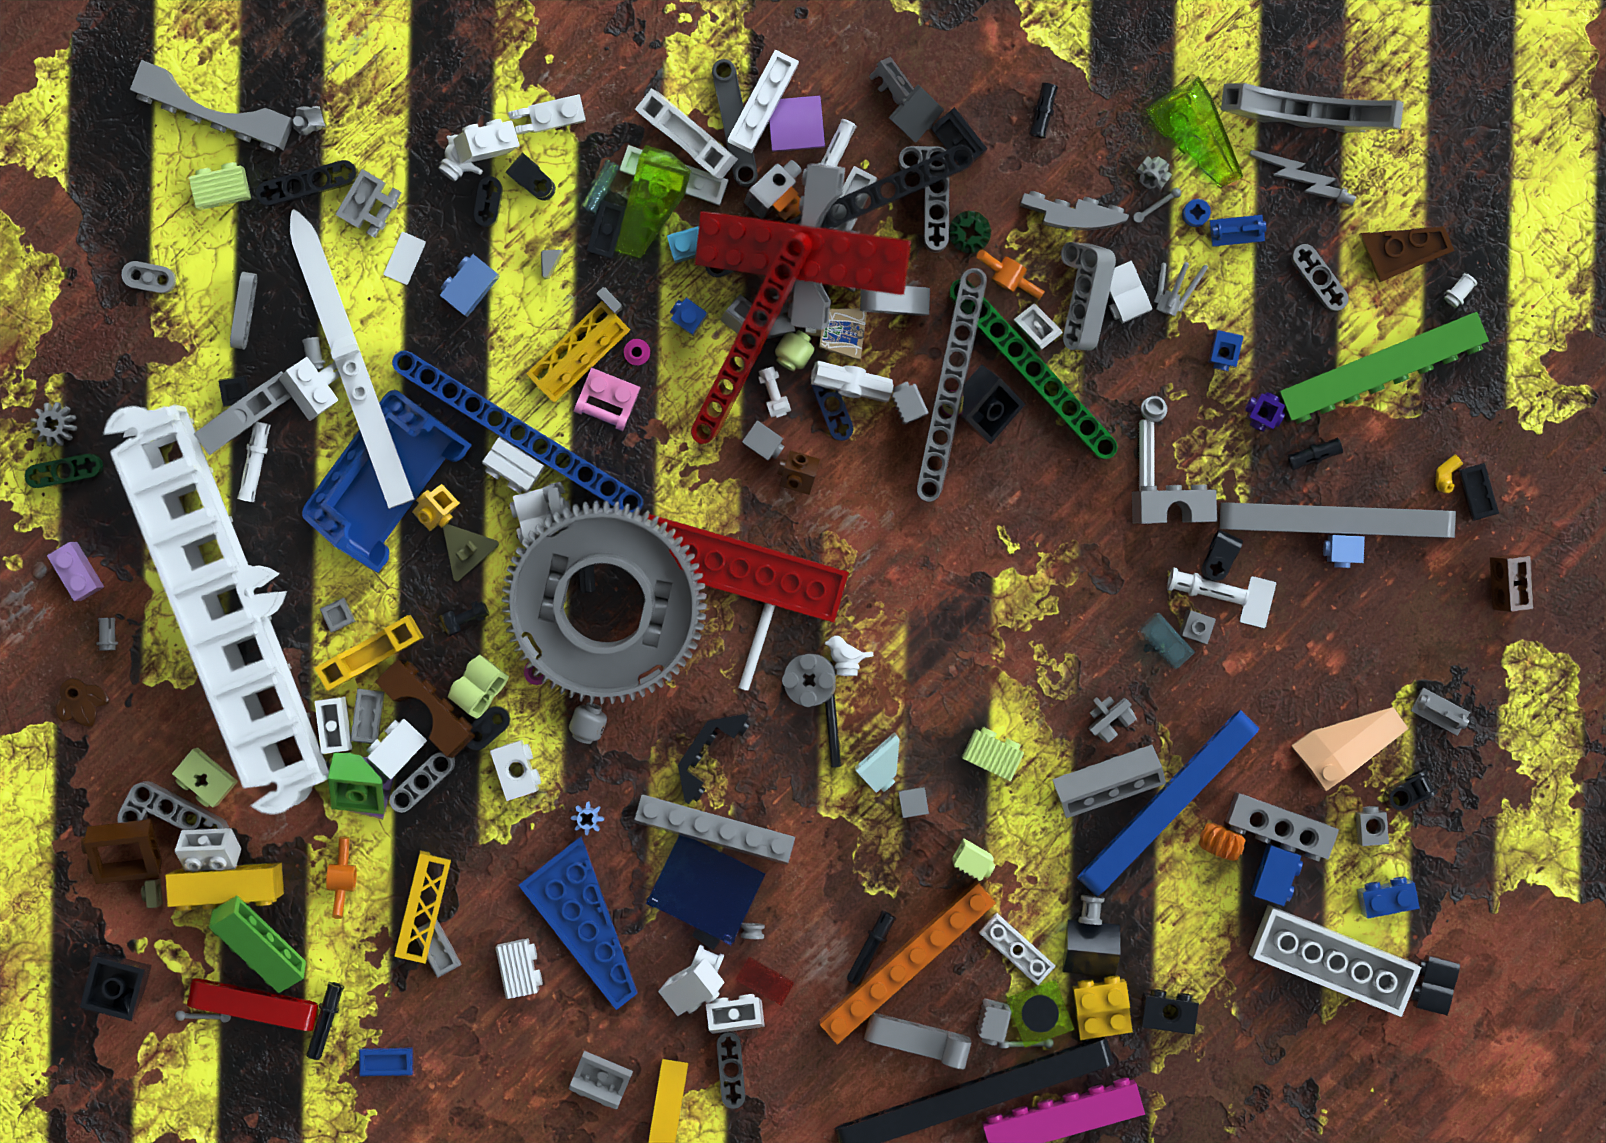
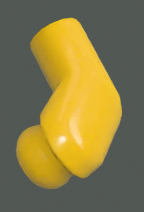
[1435,454,1463,494]

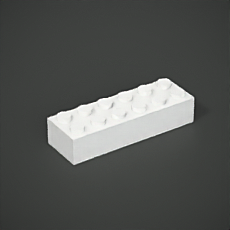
[1249,905,1421,1017]

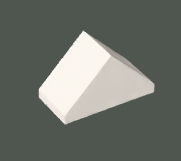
[1014,303,1063,351]

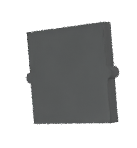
[889,85,944,143]

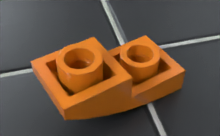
[772,186,801,221]

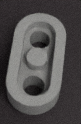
[122,261,176,294]

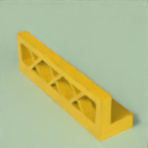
[526,301,630,403]
[394,850,451,964]

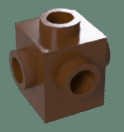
[777,450,820,495]

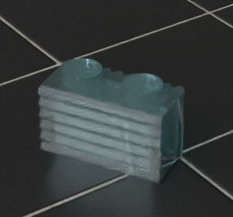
[1138,613,1195,668]

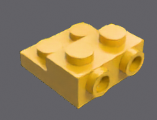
[1072,976,1133,1040]

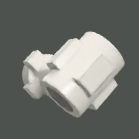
[759,367,791,418]

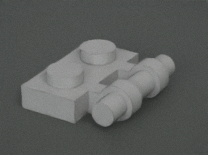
[335,169,402,238]

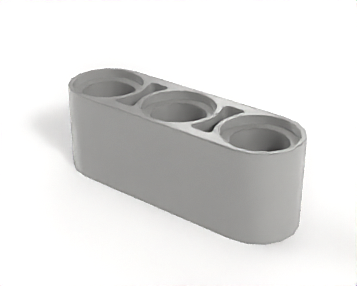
[860,286,930,316]
[389,751,455,812]

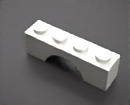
[635,88,738,180]

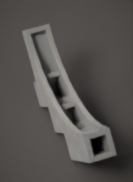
[1221,83,1404,133]

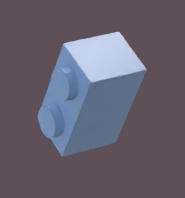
[440,254,500,317]

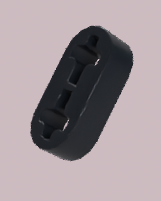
[474,176,503,227]

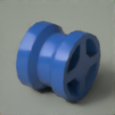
[1182,199,1211,227]

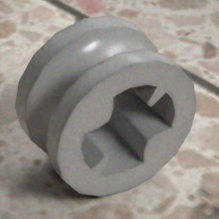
[741,923,765,939]

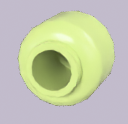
[775,330,814,371]

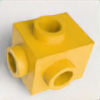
[412,484,459,531]

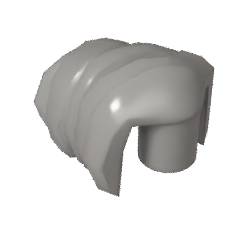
[292,106,326,136]

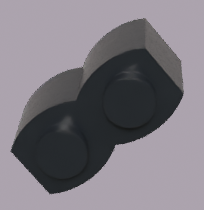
[1410,955,1460,1016]

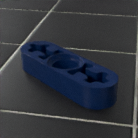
[810,378,853,441]

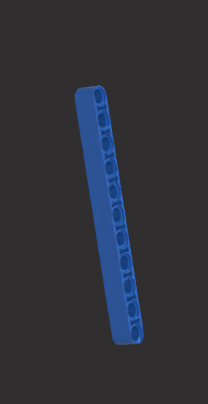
[392,351,643,512]

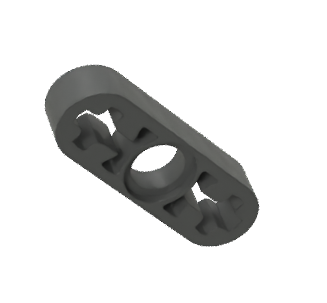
[717,1031,745,1109]

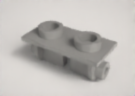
[1411,688,1470,736]

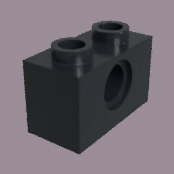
[1139,989,1199,1035]

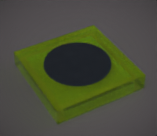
[1006,980,1074,1048]

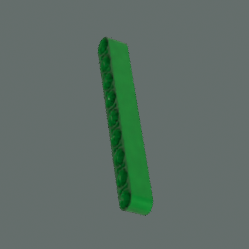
[949,279,1118,460]

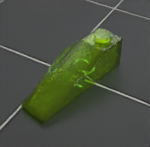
[615,145,691,258]

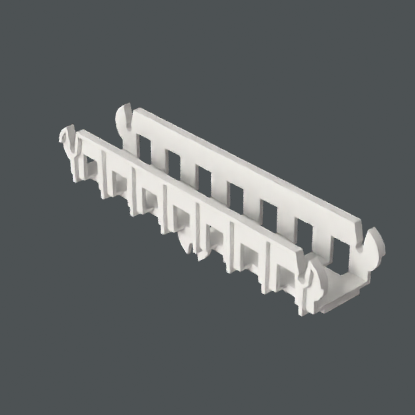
[104,405,330,814]

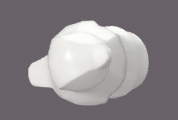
[439,135,483,181]
[825,636,873,676]

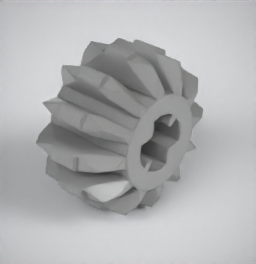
[31,402,77,447]

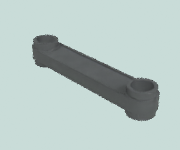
[712,59,758,188]

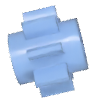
[571,801,605,835]

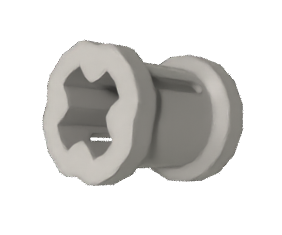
[1078,895,1105,925]

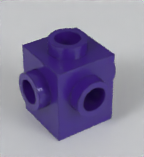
[1244,392,1285,432]

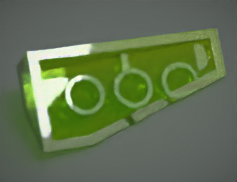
[1146,76,1243,188]

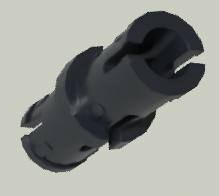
[1029,82,1058,139]
[1287,437,1343,471]

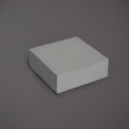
[597,287,623,315]
[320,598,356,633]
[898,787,929,818]

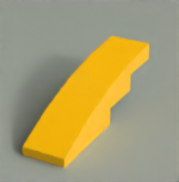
[649,1059,688,1143]

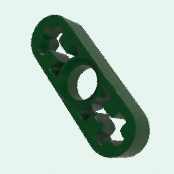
[25,454,103,488]

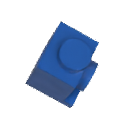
[1208,330,1244,372]

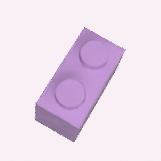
[47,542,104,601]

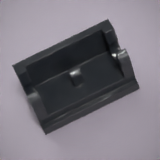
[931,107,988,165]

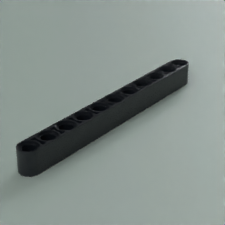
[705,145,974,278]
[834,1037,1115,1143]

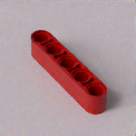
[187,978,319,1031]

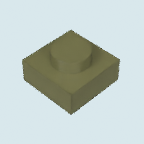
[141,878,163,908]

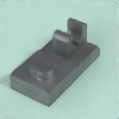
[869,57,914,105]

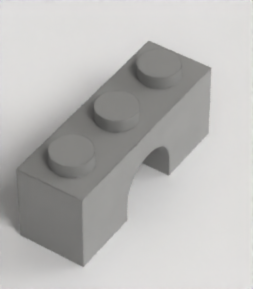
[1132,485,1217,524]

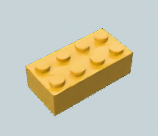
[166,863,284,911]

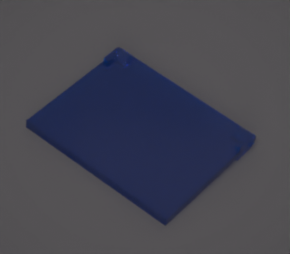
[646,835,766,945]

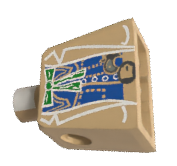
[805,308,867,360]

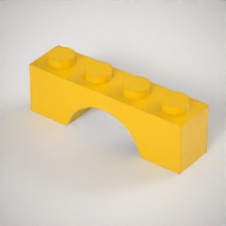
[314,615,424,691]

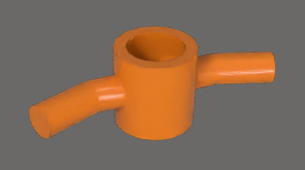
[976,250,1045,300]
[326,836,357,919]

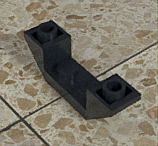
[678,713,750,804]

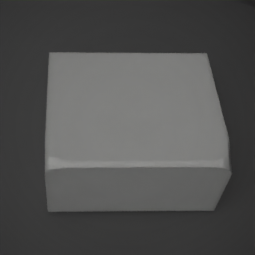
[541,250,563,279]
[721,294,752,334]

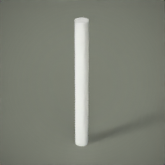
[738,603,775,691]

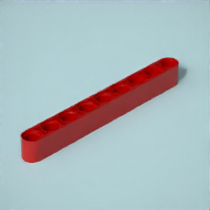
[691,232,812,444]

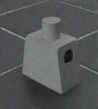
[744,160,802,220]

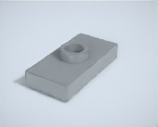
[350,688,384,744]
[412,920,461,978]

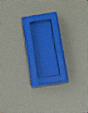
[359,1047,413,1076]

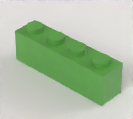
[209,896,306,993]

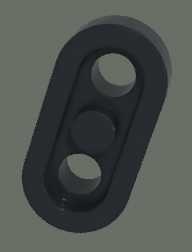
[466,706,511,750]

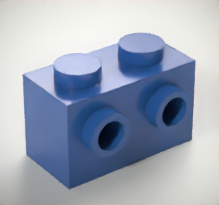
[1250,843,1303,906]
[1357,877,1420,919]

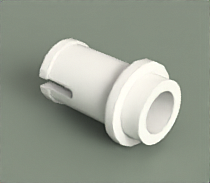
[1444,273,1478,308]

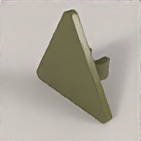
[443,524,499,581]

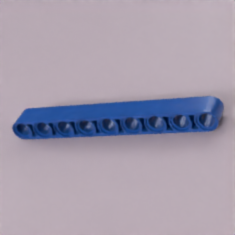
[1077,710,1259,897]

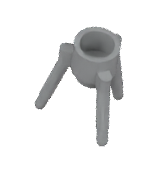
[1154,262,1208,317]

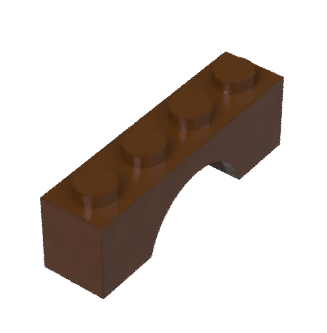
[375,659,475,758]

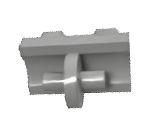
[1088,696,1137,743]

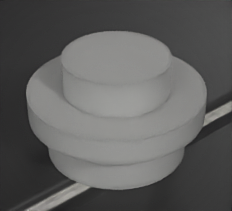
[1141,396,1167,422]

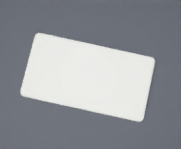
[384,232,426,285]
[1240,576,1276,628]

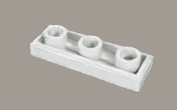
[979,913,1055,985]

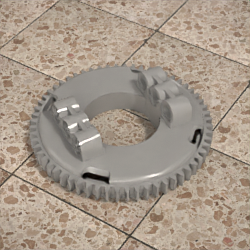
[502,501,707,704]

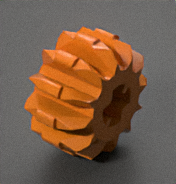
[1198,823,1246,861]

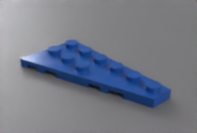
[519,836,638,1010]

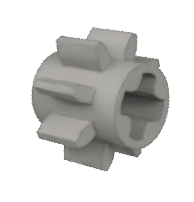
[1136,156,1172,189]

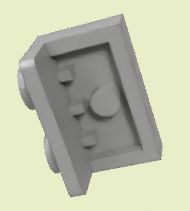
[569,1051,633,1109]

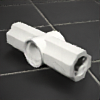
[811,361,893,403]

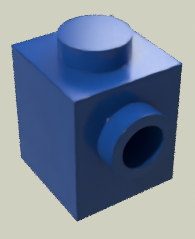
[670,298,708,336]

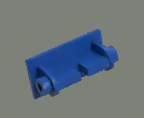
[1210,215,1266,247]

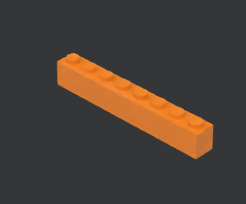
[820,880,996,1045]

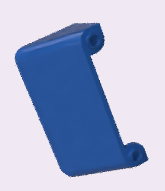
[302,390,471,573]

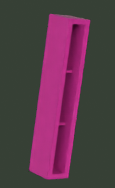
[982,1077,1145,1143]

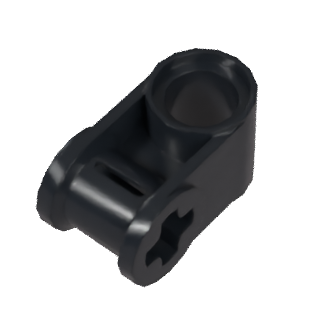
[505,152,556,201]
[1201,529,1243,581]
[1383,768,1438,811]

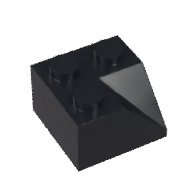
[960,364,1025,444]
[80,952,152,1021]

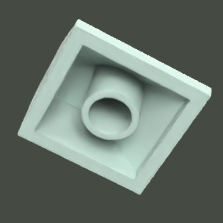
[855,732,900,793]

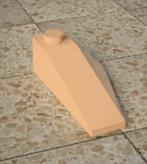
[1291,707,1408,791]

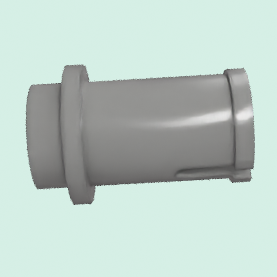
[302,337,325,371]
[96,618,118,651]

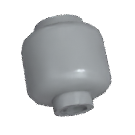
[569,702,607,744]

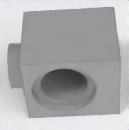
[742,420,785,461]
[1178,610,1216,644]
[1355,806,1389,846]

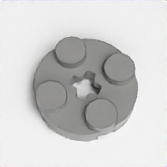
[543,482,572,534]
[782,654,836,707]

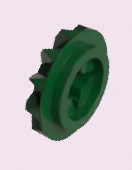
[949,210,991,253]

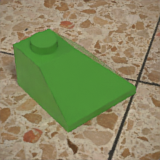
[328,752,385,814]

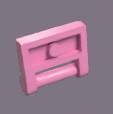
[574,368,641,431]

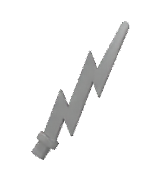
[1249,150,1356,206]

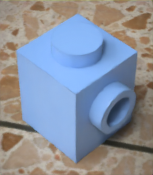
[1323,535,1365,568]

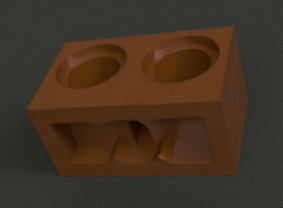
[1490,554,1533,612]

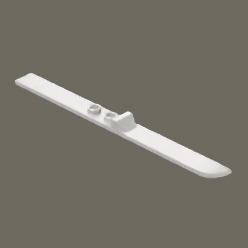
[290,209,414,509]

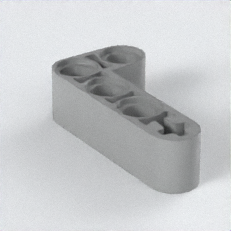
[898,146,949,253]
[1061,242,1116,350]
[117,781,229,830]
[864,1013,972,1069]

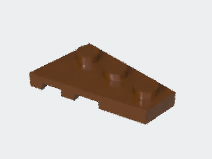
[1359,226,1455,283]

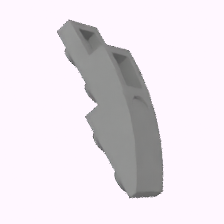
[1020,191,1129,231]
[194,371,292,456]

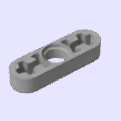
[1291,244,1348,311]
[230,272,257,350]

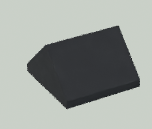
[1062,919,1120,977]

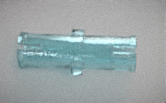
[581,159,620,214]

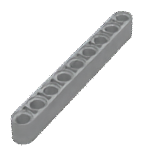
[917,268,987,501]
[1220,503,1456,538]

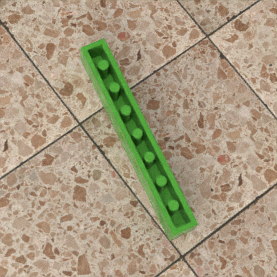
[1276,312,1489,424]

